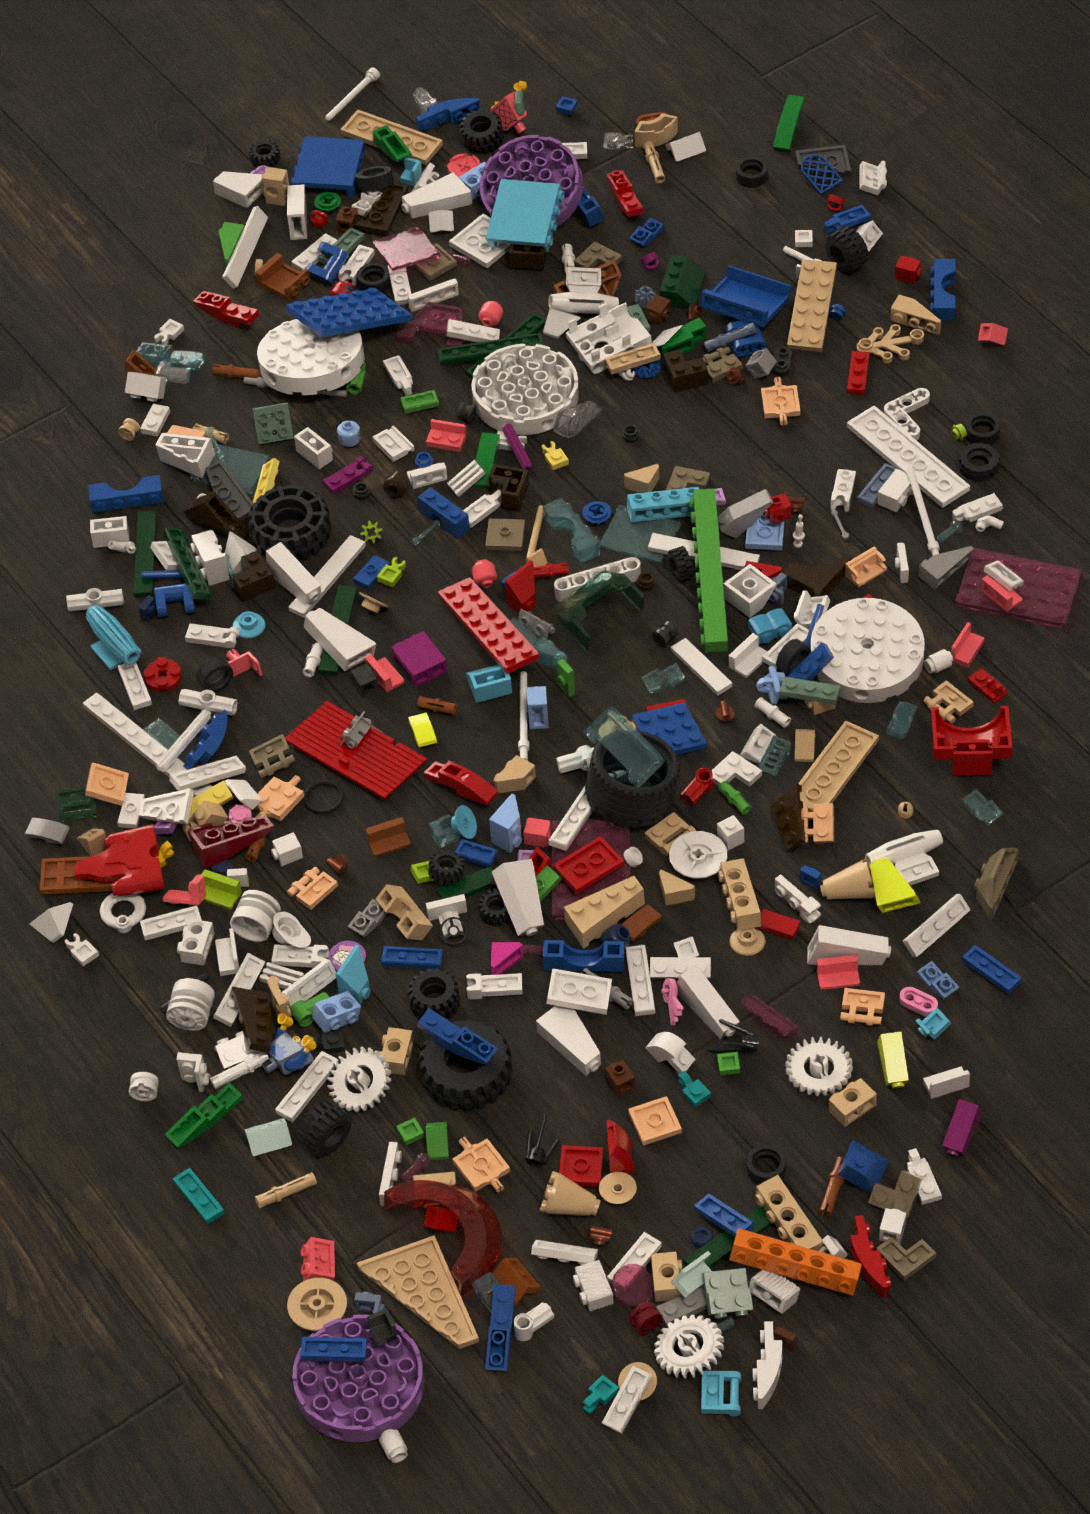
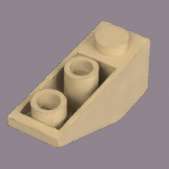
[890,295,941,335]

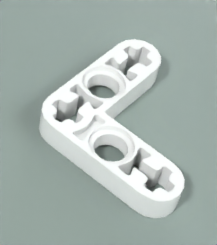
[884,388,930,441]

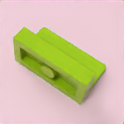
[201,869,242,910]

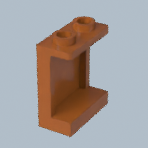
[255,253,310,301]

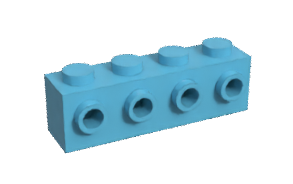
[627,487,699,523]

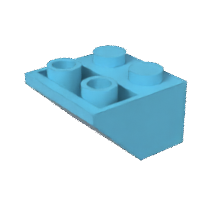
[465,665,512,703]

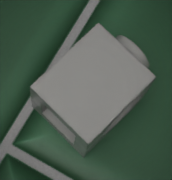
[745,348,777,379]

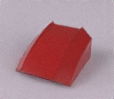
[607,1120,635,1175]

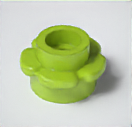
[951,424,967,441]

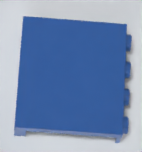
[291,136,365,198]
[701,265,791,327]

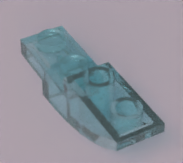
[136,343,205,374]
[509,618,567,669]

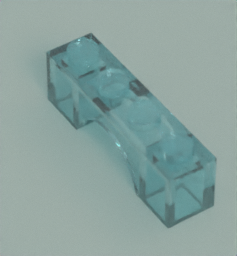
[543,497,601,564]

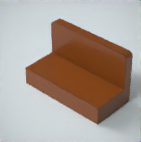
[366,817,411,857]
[491,1258,541,1305]

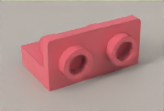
[426,419,467,452]
[301,1237,335,1281]

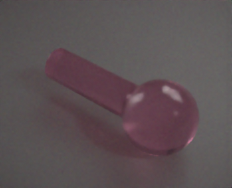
[445,249,470,264]
[401,1152,431,1181]

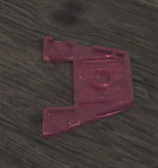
[397,302,462,347]

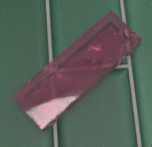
[741,995,800,1036]

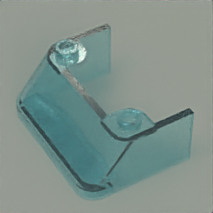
[583,705,665,788]

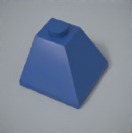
[837,1140,889,1194]

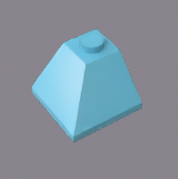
[336,945,371,1005]

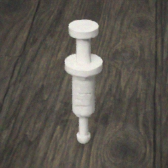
[793,515,805,548]

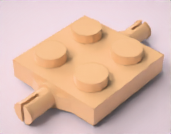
[761,377,800,426]
[255,775,304,821]
[452,1137,510,1192]

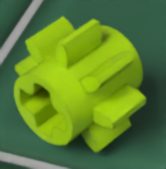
[360,520,383,543]

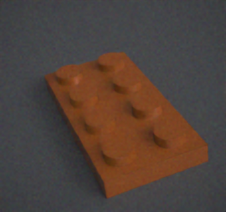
[40,856,115,895]

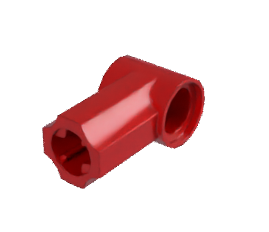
[680,768,714,806]

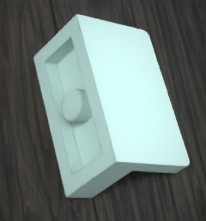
[244,1118,292,1156]
[672,1251,712,1298]

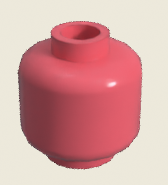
[478,301,503,327]
[472,559,498,588]

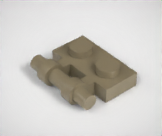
[702,346,743,383]
[249,734,296,778]

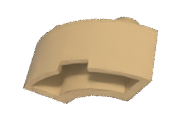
[635,113,678,148]

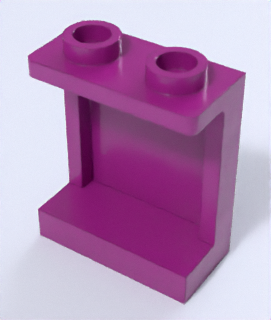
[391,631,447,687]

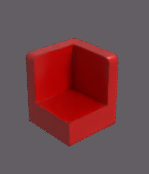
[423,1205,460,1232]

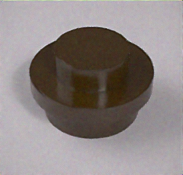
[637,572,656,589]

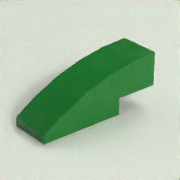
[372,125,412,162]
[661,318,706,362]
[472,432,500,488]

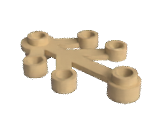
[857,324,924,363]

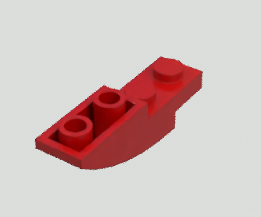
[606,170,644,217]
[193,291,259,327]
[424,761,499,805]
[850,1215,891,1298]

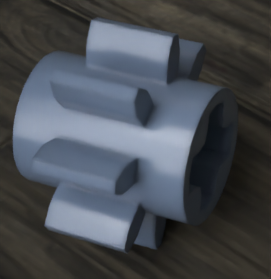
[634,286,656,308]

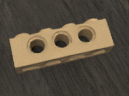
[718,858,761,931]
[755,1175,823,1251]

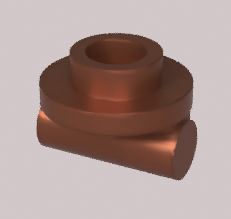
[688,304,703,323]
[726,367,745,385]
[787,496,805,512]
[716,700,735,722]
[326,855,348,874]
[589,1226,612,1245]

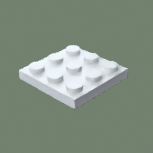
[449,214,511,268]

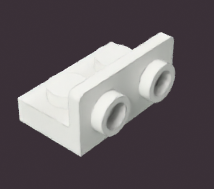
[176,1052,209,1092]

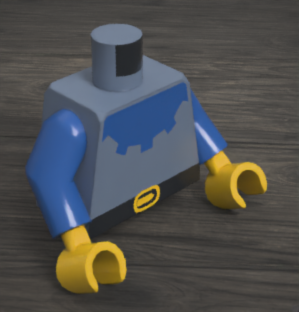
[262,1013,316,1075]

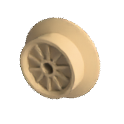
[287,1278,347,1332]

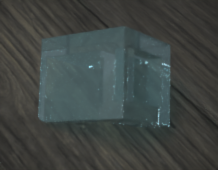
[429,814,460,848]

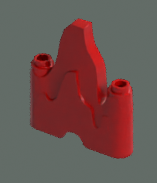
[74,824,165,896]

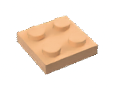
[85,762,129,806]
[628,1096,682,1146]

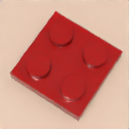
[559,1145,604,1187]

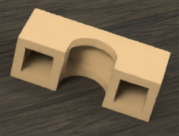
[376,884,433,940]

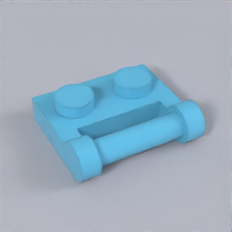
[701,1371,741,1416]

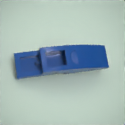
[416,98,480,132]
[183,709,227,770]
[417,1008,498,1065]
[485,1284,516,1372]

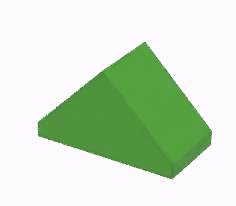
[426,1122,449,1160]

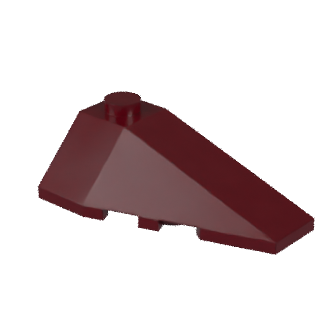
[188,816,274,868]

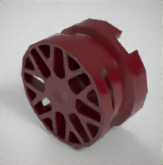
[629,1302,663,1335]

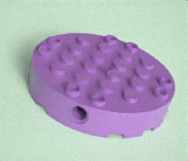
[480,135,583,227]
[292,1315,424,1442]

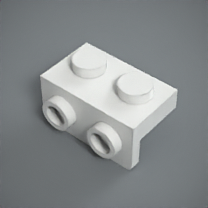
[860,161,887,195]
[794,591,830,629]
[214,1031,261,1069]

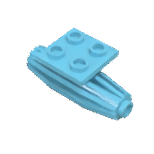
[86,605,142,670]

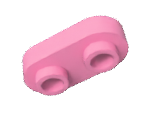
[900,987,938,1017]

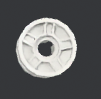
[129,1072,159,1101]

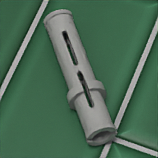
[581,968,633,1010]

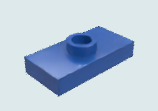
[353,555,390,590]
[455,839,498,867]

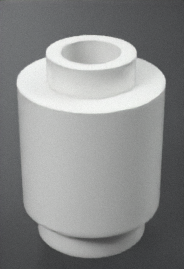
[924,649,953,674]
[379,1429,408,1463]

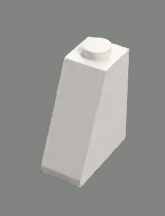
[213,171,264,208]

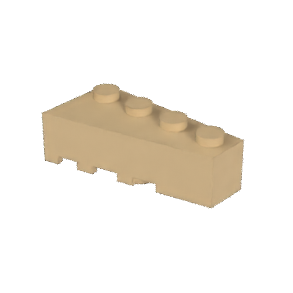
[564,876,645,948]

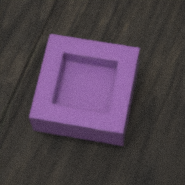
[154,821,178,834]

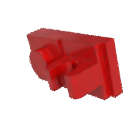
[968,668,1008,704]

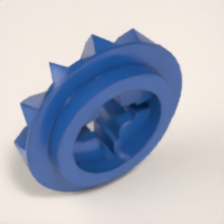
[633,361,661,378]
[582,501,611,525]

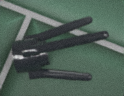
[708,1019,759,1052]
[525,1114,560,1168]

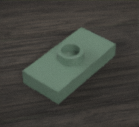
[627,304,650,332]

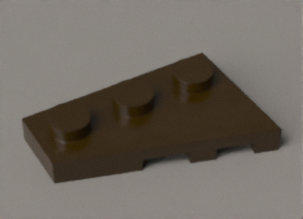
[770,783,805,853]

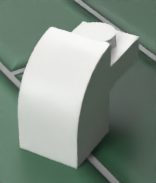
[645,1032,696,1073]

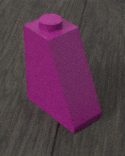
[942,1099,983,1157]

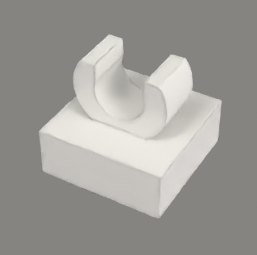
[819,1235,848,1258]

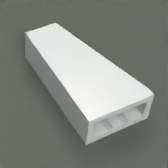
[401,173,472,219]
[287,185,308,240]
[266,542,321,605]
[304,608,376,671]
[492,859,544,937]
[807,925,891,965]
[677,965,740,1039]
[536,1006,601,1076]

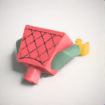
[489,81,527,134]

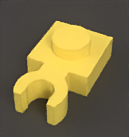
[542,441,569,470]

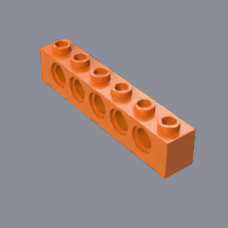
[729,1228,862,1296]

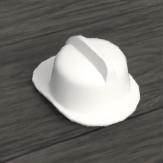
[272,912,311,948]

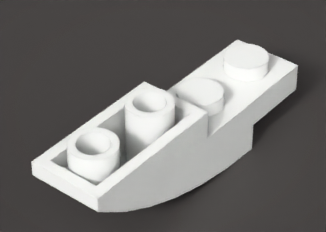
[753,1321,782,1409]

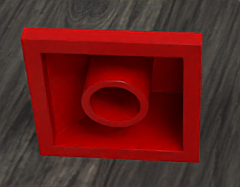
[505,560,536,613]

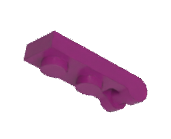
[323,456,374,495]

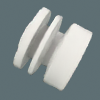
[230,890,281,942]
[166,978,215,1031]

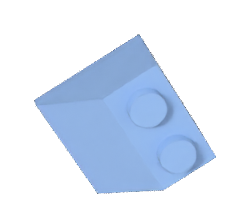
[489,794,522,853]

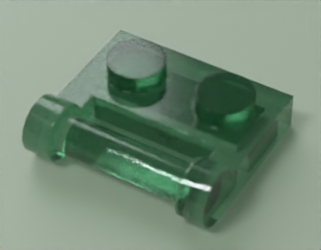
[55,787,97,823]

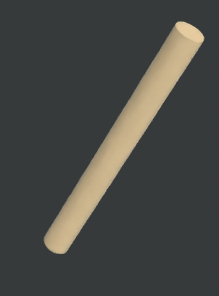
[525,505,545,563]

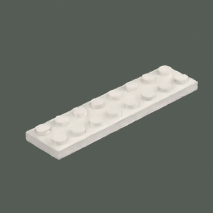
[847,406,970,508]

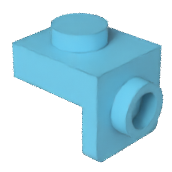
[916,1007,952,1040]

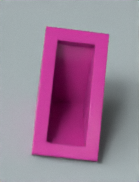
[491,942,524,975]

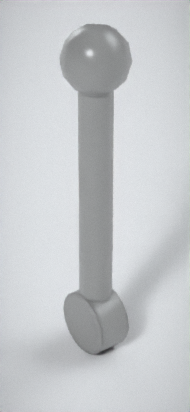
[831,510,849,540]

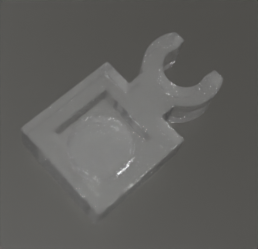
[604,132,633,149]

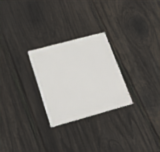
[652,325,683,347]

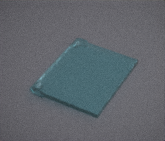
[190,443,270,494]
[599,505,681,564]

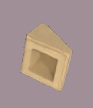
[526,549,548,567]

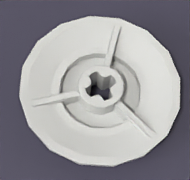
[669,831,727,879]

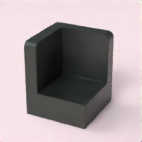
[351,663,377,697]
[367,1308,397,1346]

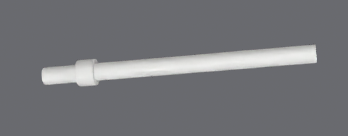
[906,467,940,556]
[518,671,530,761]

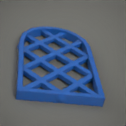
[801,154,843,195]

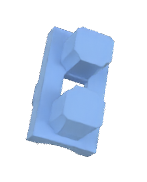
[756,666,788,704]

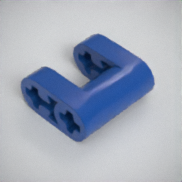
[306,241,349,285]
[725,320,767,357]
[155,583,195,618]

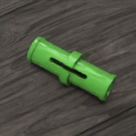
[718,780,752,815]

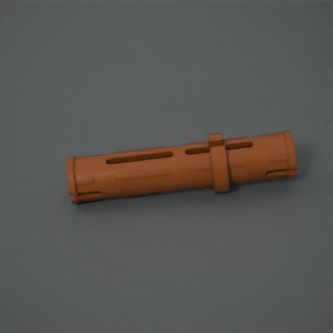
[212,364,262,379]
[818,1157,845,1217]

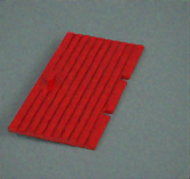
[285,701,428,800]

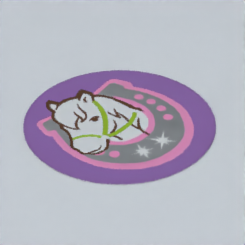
[328,941,366,970]

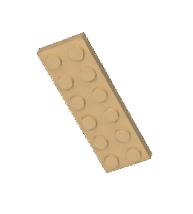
[340,110,443,165]
[787,259,837,352]
[798,721,879,812]

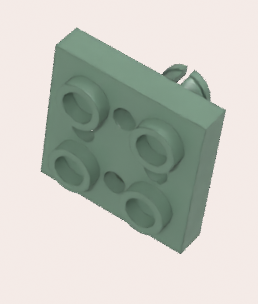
[252,403,294,444]

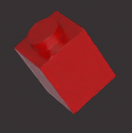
[895,255,923,284]

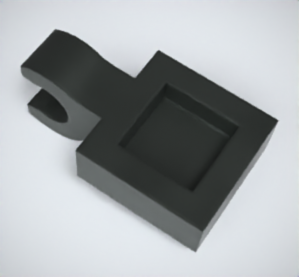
[310,1030,345,1053]

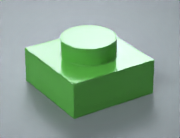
[717,1052,740,1076]
[396,1118,424,1145]

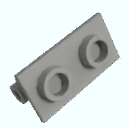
[517,609,555,642]
[340,711,372,749]

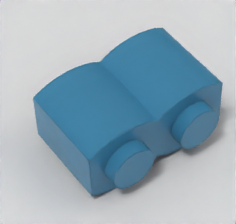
[748,608,792,644]

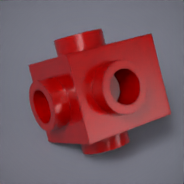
[763,493,791,524]

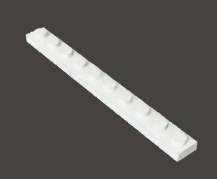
[83,693,213,797]

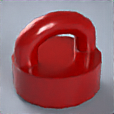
[827,194,845,212]
[311,210,328,227]

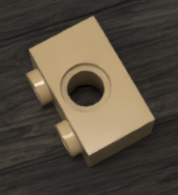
[261,167,289,206]
[379,1027,414,1075]
[829,1078,877,1127]
[651,1252,682,1302]

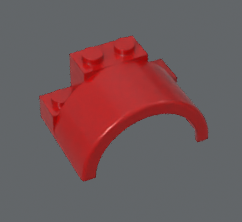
[931,706,1012,775]

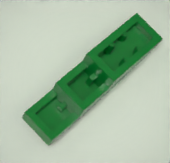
[773,95,805,152]
[165,1082,245,1149]

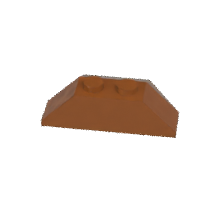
[553,260,622,296]

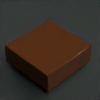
[774,1326,797,1351]

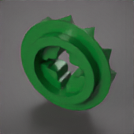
[314,192,341,213]

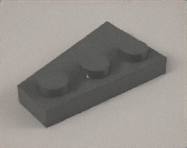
[795,145,851,175]

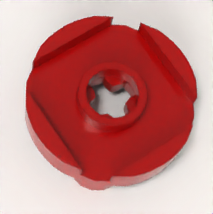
[143,657,181,692]

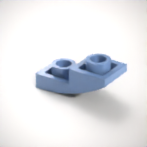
[915,961,959,1000]

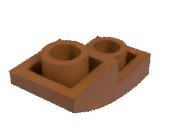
[622,905,662,941]

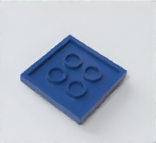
[631,703,707,755]

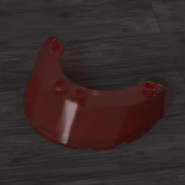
[384,1180,502,1298]

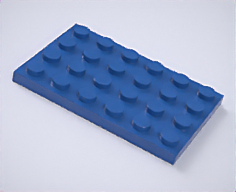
[286,288,412,337]

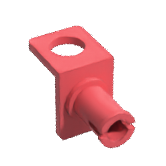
[226,649,262,677]

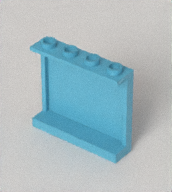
[486,179,564,252]

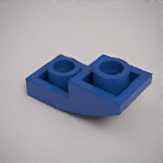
[629,217,665,247]

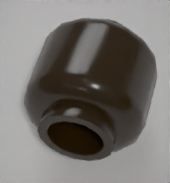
[383,471,409,498]

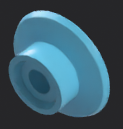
[232,611,266,638]
[451,805,477,839]

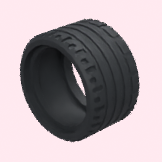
[585,730,681,827]

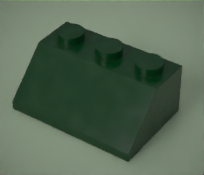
[660,255,705,309]

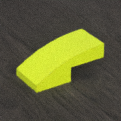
[408,713,437,747]

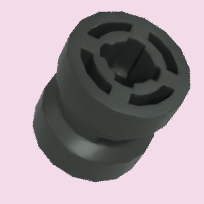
[652,621,678,647]

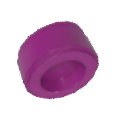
[640,251,659,270]

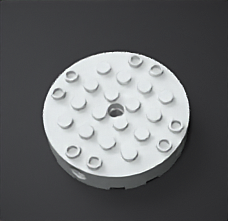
[257,319,365,395]
[471,344,579,435]
[810,598,925,703]

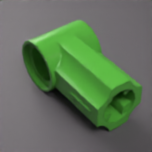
[346,361,366,395]
[290,992,329,1027]

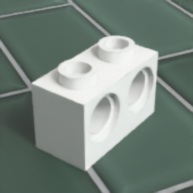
[177,919,214,965]

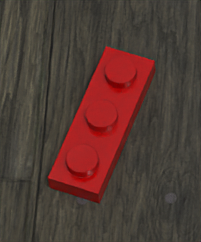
[847,351,870,395]

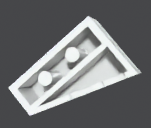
[155,433,215,478]
[190,530,230,586]

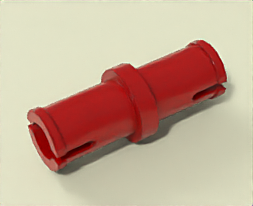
[534,562,569,578]

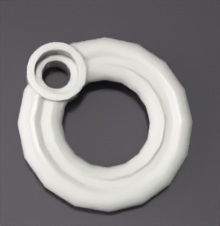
[99,893,146,933]

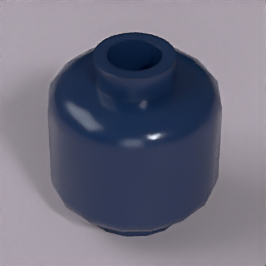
[601,924,631,948]

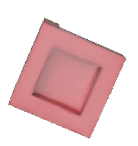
[978,323,1008,345]
[523,818,551,848]

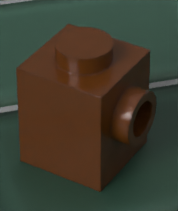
[336,206,359,233]
[645,294,671,325]
[605,1059,636,1097]

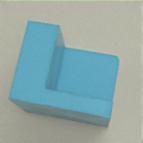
[400,158,422,186]

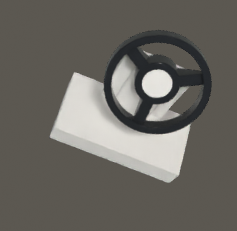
[426,894,468,945]

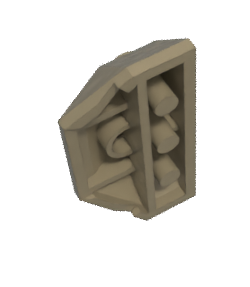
[974,848,1019,920]

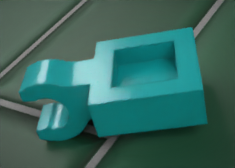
[677,1071,711,1108]
[583,1375,619,1414]

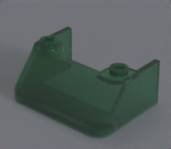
[554,571,645,651]

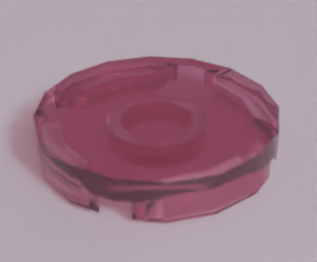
[612,1264,654,1307]

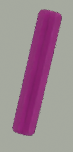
[502,424,533,470]

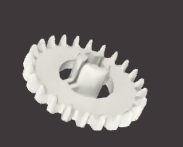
[785,1037,853,1096]
[327,1047,391,1112]
[654,1315,724,1379]

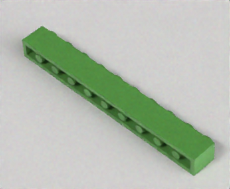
[690,488,728,653]

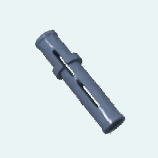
[704,322,757,352]

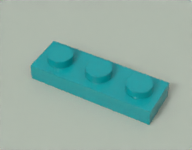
[172,1168,225,1225]

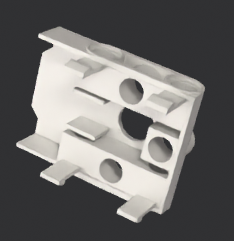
[566,302,652,374]

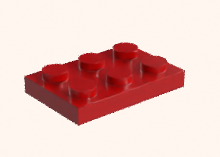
[553,836,624,894]

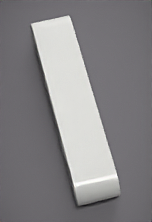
[554,557,641,602]

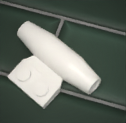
[548,267,619,314]
[865,830,943,886]

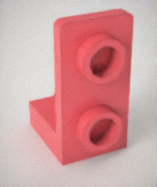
[163,875,206,906]

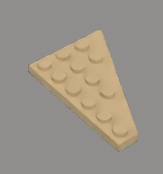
[357,1235,479,1349]

